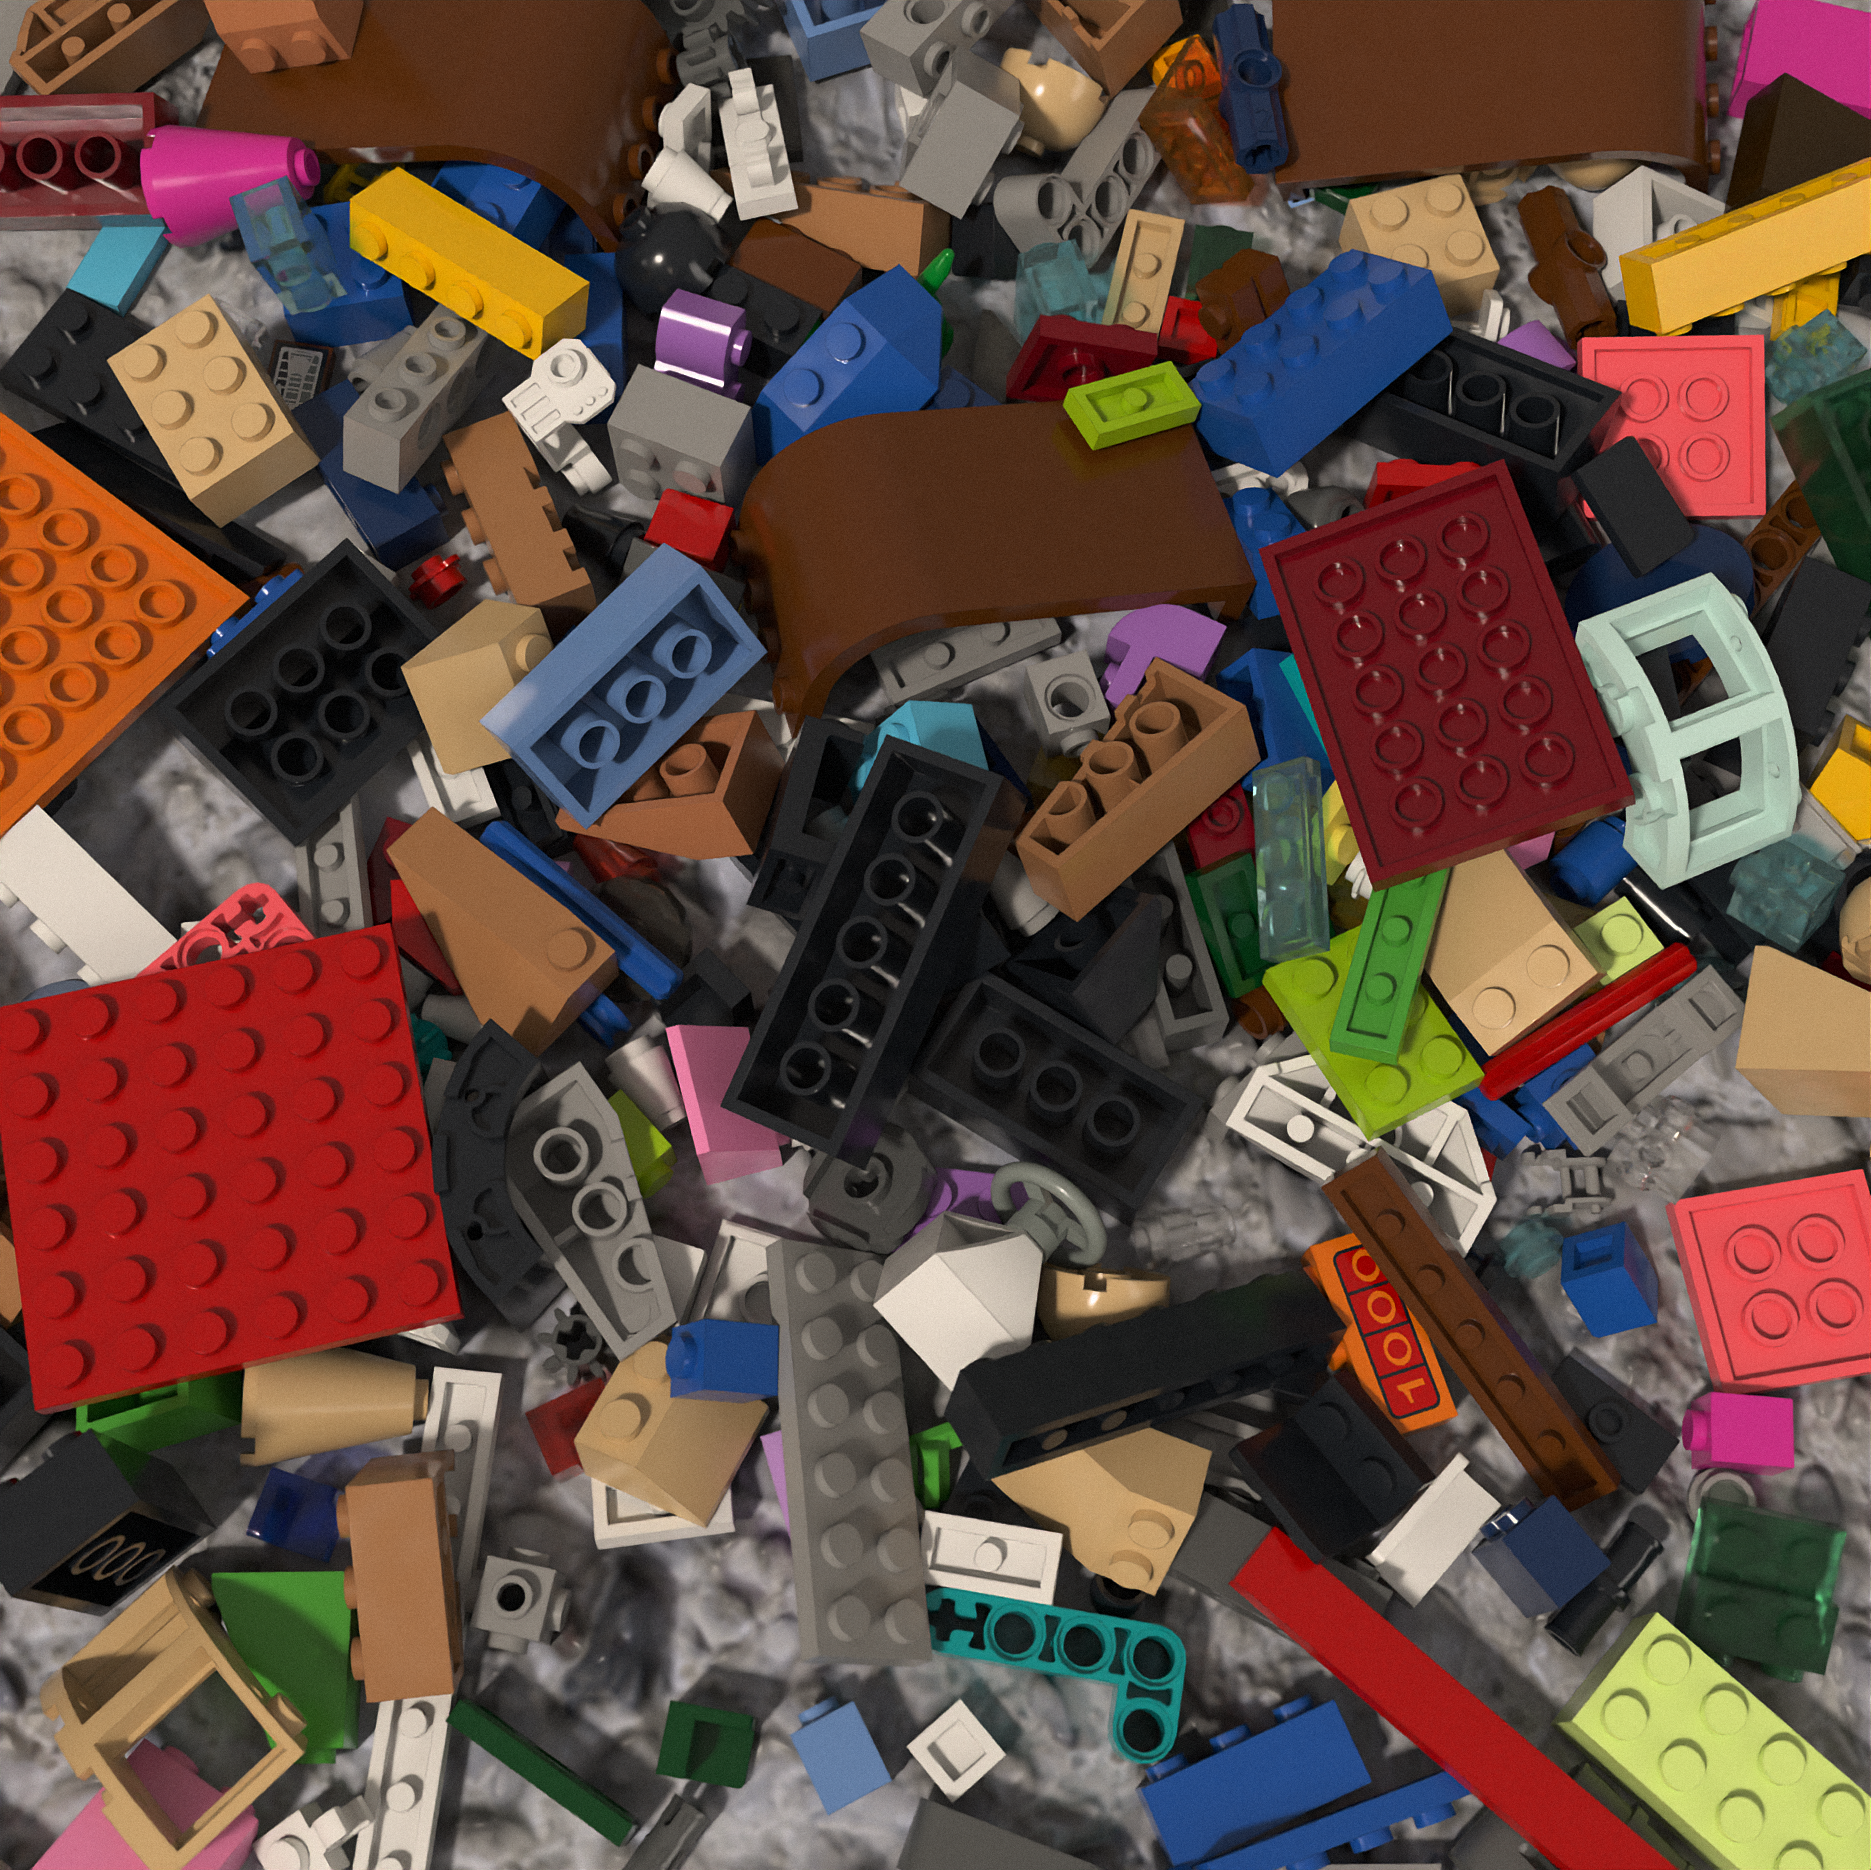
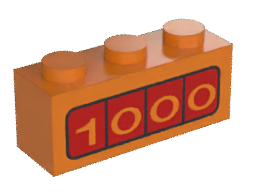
[1300,1233,1458,1438]

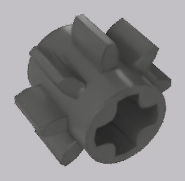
[676,27,747,103]
[537,1307,617,1390]

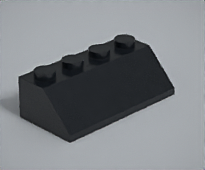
[1344,326,1622,523]

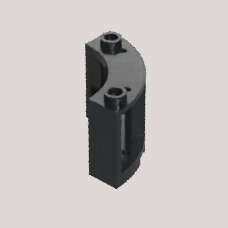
[432,1018,566,1334]

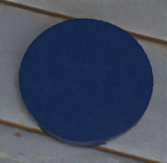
[1565,524,1755,665]

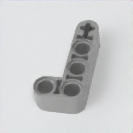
[993,86,1182,271]

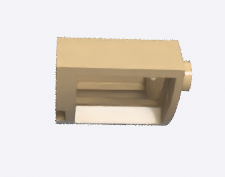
[40,1564,308,1870]

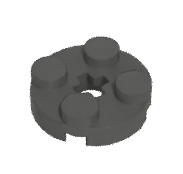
[803,1122,938,1255]

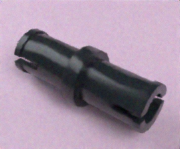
[1543,1521,1665,1658]

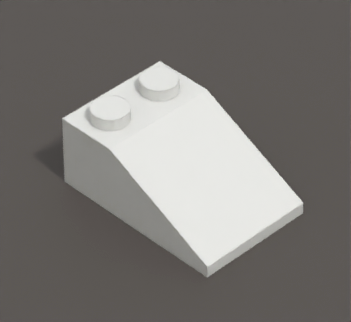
[1593,165,1773,329]

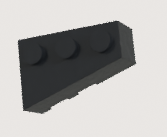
[1703,556,1871,777]

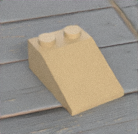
[1424,848,1608,1056]
[991,1427,1212,1596]

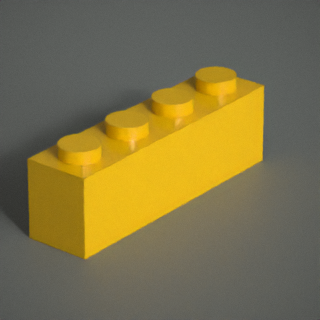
[350,167,590,361]

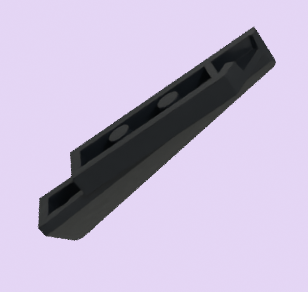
[30,423,287,586]

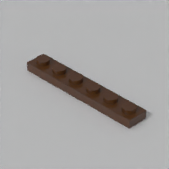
[1321,1146,1621,1513]

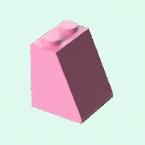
[31,1738,259,1870]

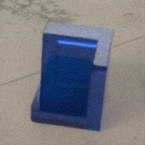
[246,1467,346,1563]

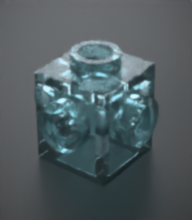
[1765,309,1868,418]
[1726,839,1846,953]

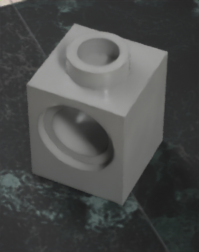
[1023,649,1111,759]

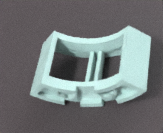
[1575,572,1802,890]

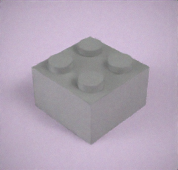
[899,45,1024,219]
[607,364,758,512]

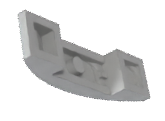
[1542,964,1745,1158]

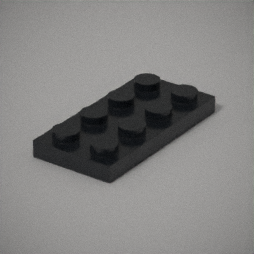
[0,288,182,487]

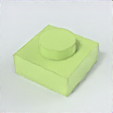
[1572,896,1664,987]

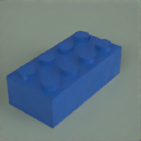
[1187,249,1453,478]

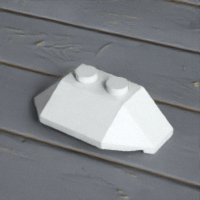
[1225,1054,1497,1259]

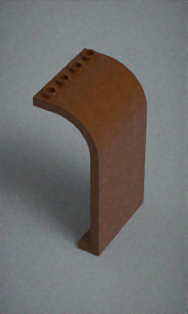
[195,0,681,253]
[1272,0,1720,202]
[728,401,1257,739]

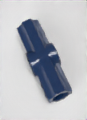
[1212,4,1289,174]

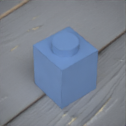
[790,1696,892,1815]

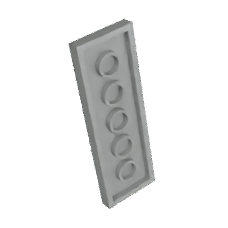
[765,1238,933,1667]

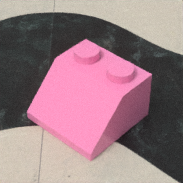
[665,1025,791,1186]

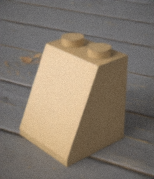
[1735,946,1871,1118]

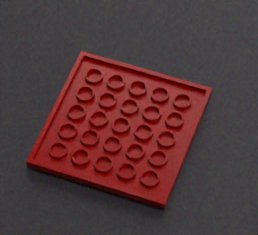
[0,923,465,1415]

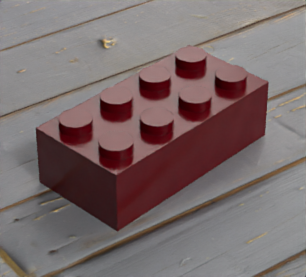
[0,92,179,231]

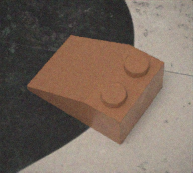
[204,0,364,74]
[555,710,785,860]

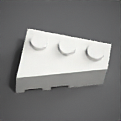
[0,805,178,987]

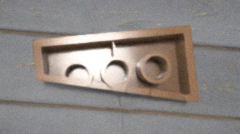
[439,411,598,647]

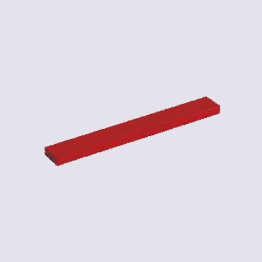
[1228,1526,1679,1870]

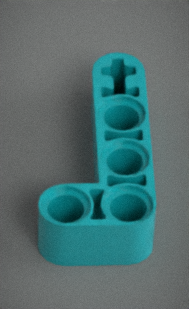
[926,1588,1186,1764]

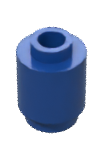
[1548,816,1638,908]

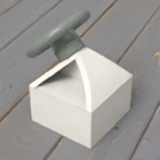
[873,1161,1107,1392]

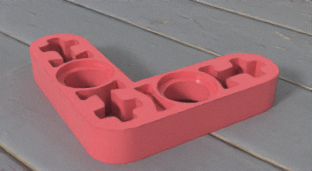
[135,882,318,978]

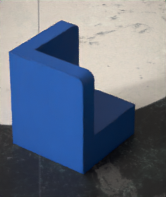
[1560,1221,1658,1338]

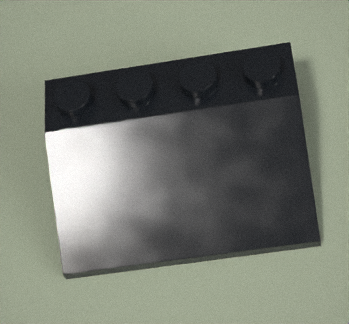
[156,538,441,849]

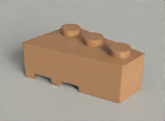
[1022,0,1183,101]
[337,1449,464,1703]

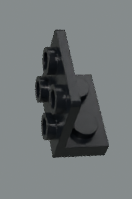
[1228,1369,1437,1565]

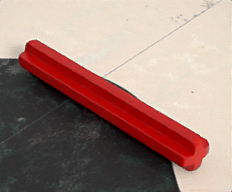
[1478,943,1698,1101]

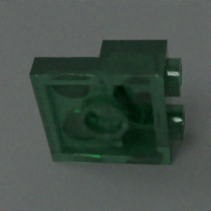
[1673,1496,1847,1683]

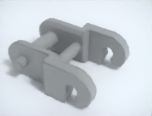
[1520,1149,1612,1220]

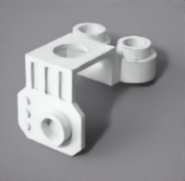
[502,338,616,497]

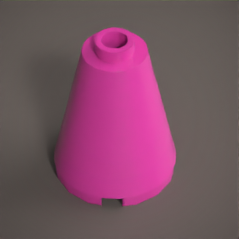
[140,125,320,248]

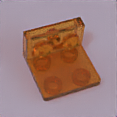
[1137,36,1255,205]

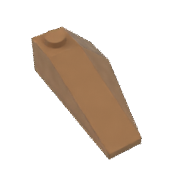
[711,167,952,280]
[386,806,619,1058]

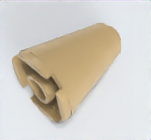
[240,1347,429,1467]

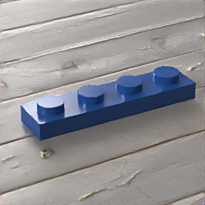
[1191,1770,1472,1870]

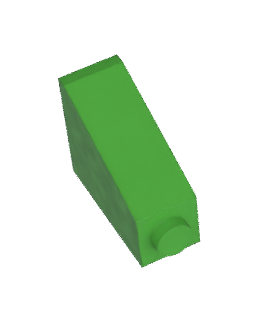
[211,1571,361,1764]

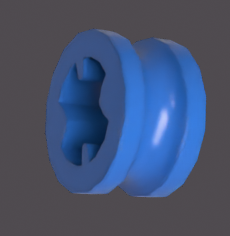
[576,993,633,1050]

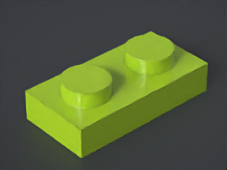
[1063,361,1201,451]

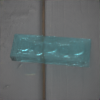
[1252,756,1330,964]

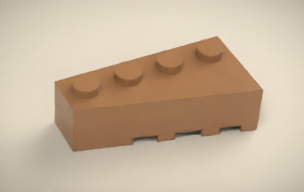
[1014,657,1261,922]

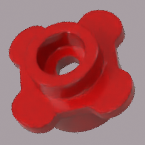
[408,554,468,610]

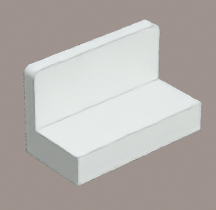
[1359,1452,1502,1609]

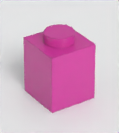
[1682,1392,1794,1476]

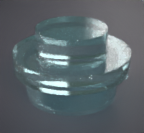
[1498,1219,1564,1279]

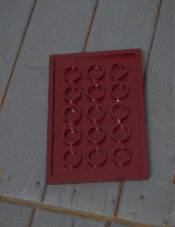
[1258,459,1636,893]

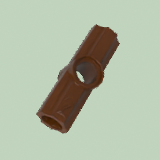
[1516,185,1618,350]

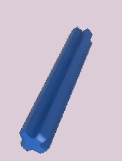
[478,820,684,1000]

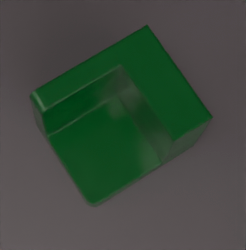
[655,1700,758,1789]

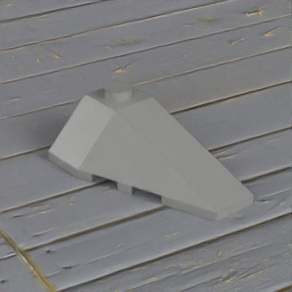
[506,1061,678,1362]

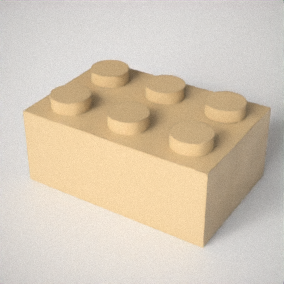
[107,293,321,528]

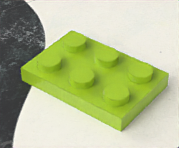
[1262,924,1485,1142]

